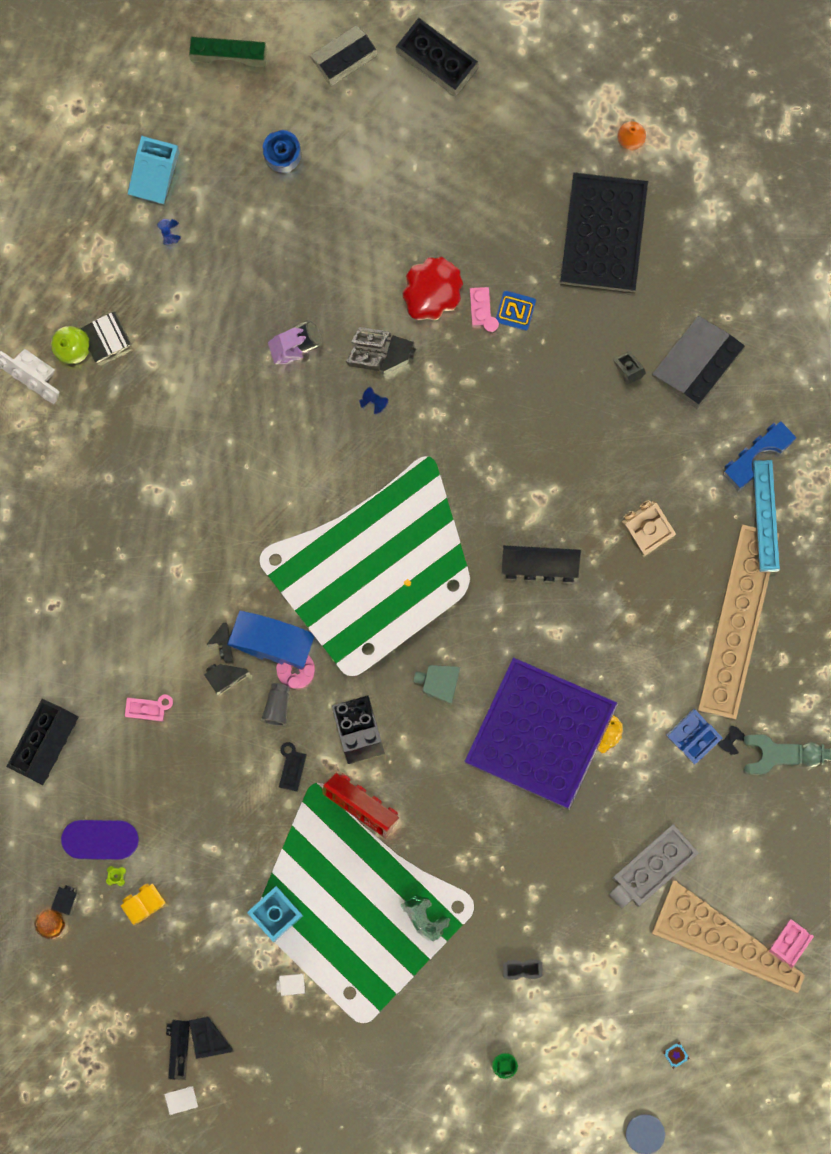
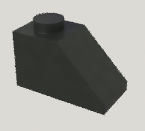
[380,335,416,375]
[204,664,250,695]

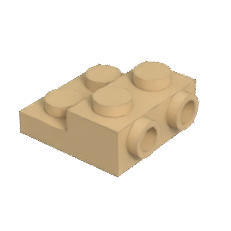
[622,500,676,555]

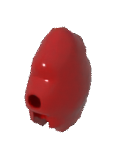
[402,257,463,320]

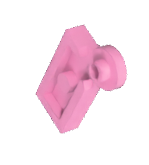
[470,287,499,332]

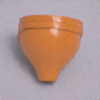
[617,121,646,150]

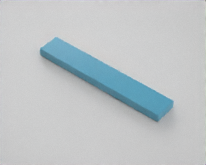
[752,460,780,572]

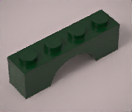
[189,37,267,67]

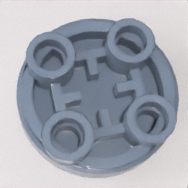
[626,1114,665,1154]

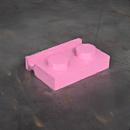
[769,919,814,968]

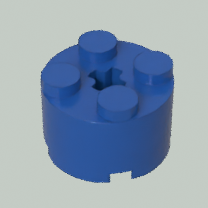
[263,130,301,173]

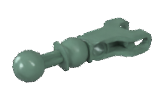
[744,734,831,775]

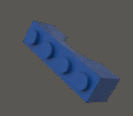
[723,421,796,491]

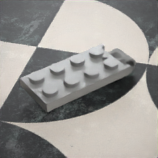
[609,824,699,909]

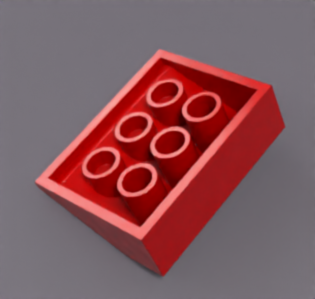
[323,773,399,839]

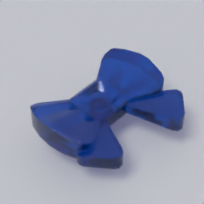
[157,219,181,245]
[359,387,389,414]

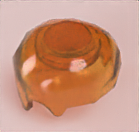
[34,909,65,939]

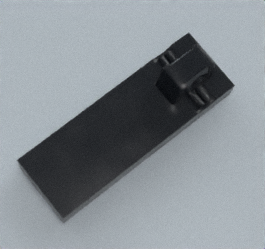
[166,1020,190,1080]

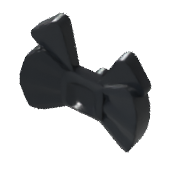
[717,726,745,755]

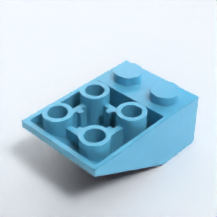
[128,136,180,205]

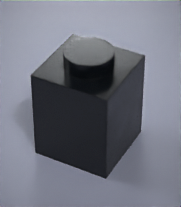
[51,885,79,916]

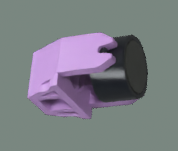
[268,320,322,365]

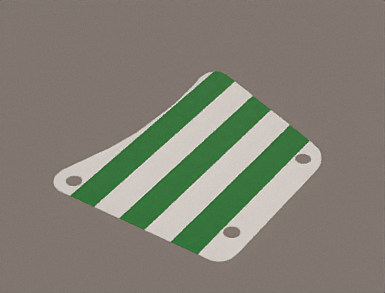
[260,456,470,676]
[260,783,474,1023]

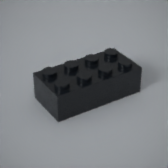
[396,18,478,97]

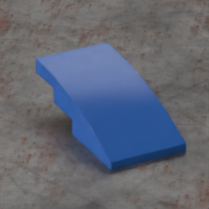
[227,610,315,670]

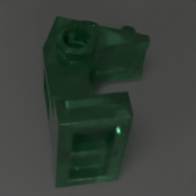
[400,895,451,942]

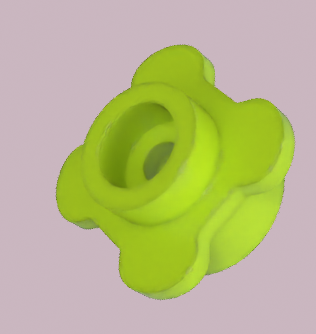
[106,866,126,886]

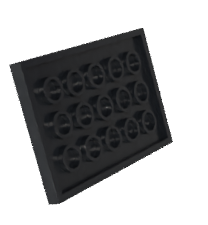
[560,172,648,292]

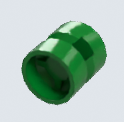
[492,1053,518,1079]

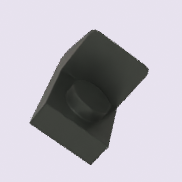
[614,351,646,385]
[207,622,233,664]

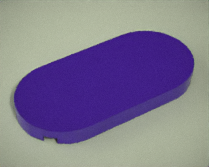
[61,820,139,860]

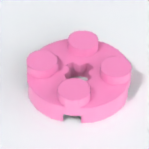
[276,655,315,689]

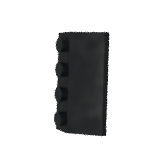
[6,699,79,785]

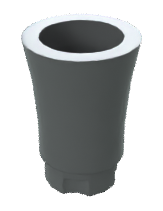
[260,683,290,726]

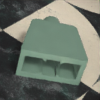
[413,665,460,705]

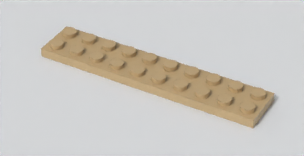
[698,525,780,720]

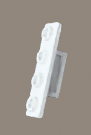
[0,349,59,404]

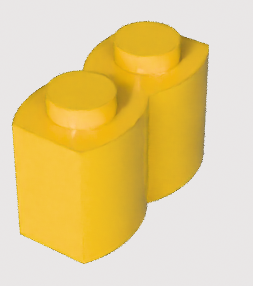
[121,883,166,926]

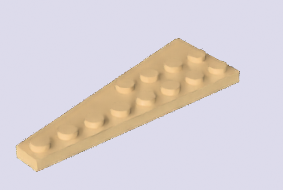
[652,880,805,994]

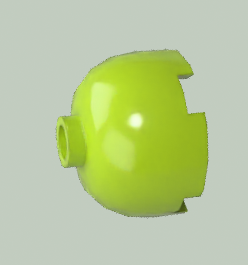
[51,326,90,364]

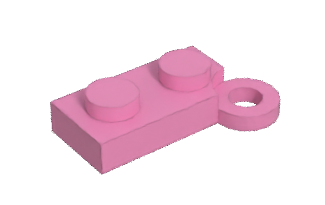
[124,695,173,722]

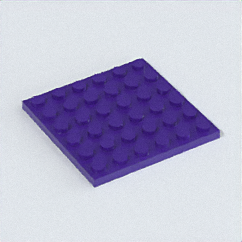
[464,657,618,809]

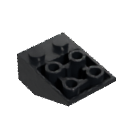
[332,695,385,764]

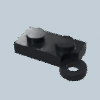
[279,742,307,792]

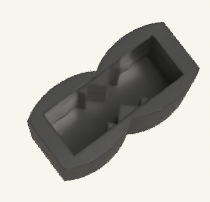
[503,959,543,980]

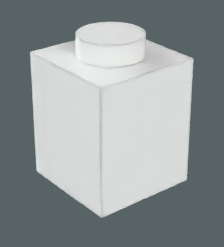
[276,974,306,996]

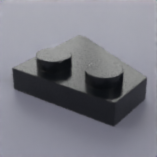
[189,1017,233,1059]

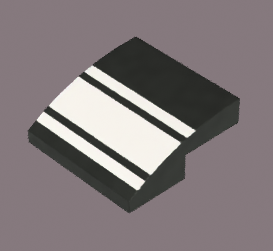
[81,312,132,363]

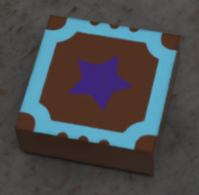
[663,1042,690,1069]

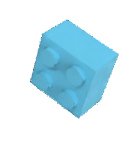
[247,886,303,942]

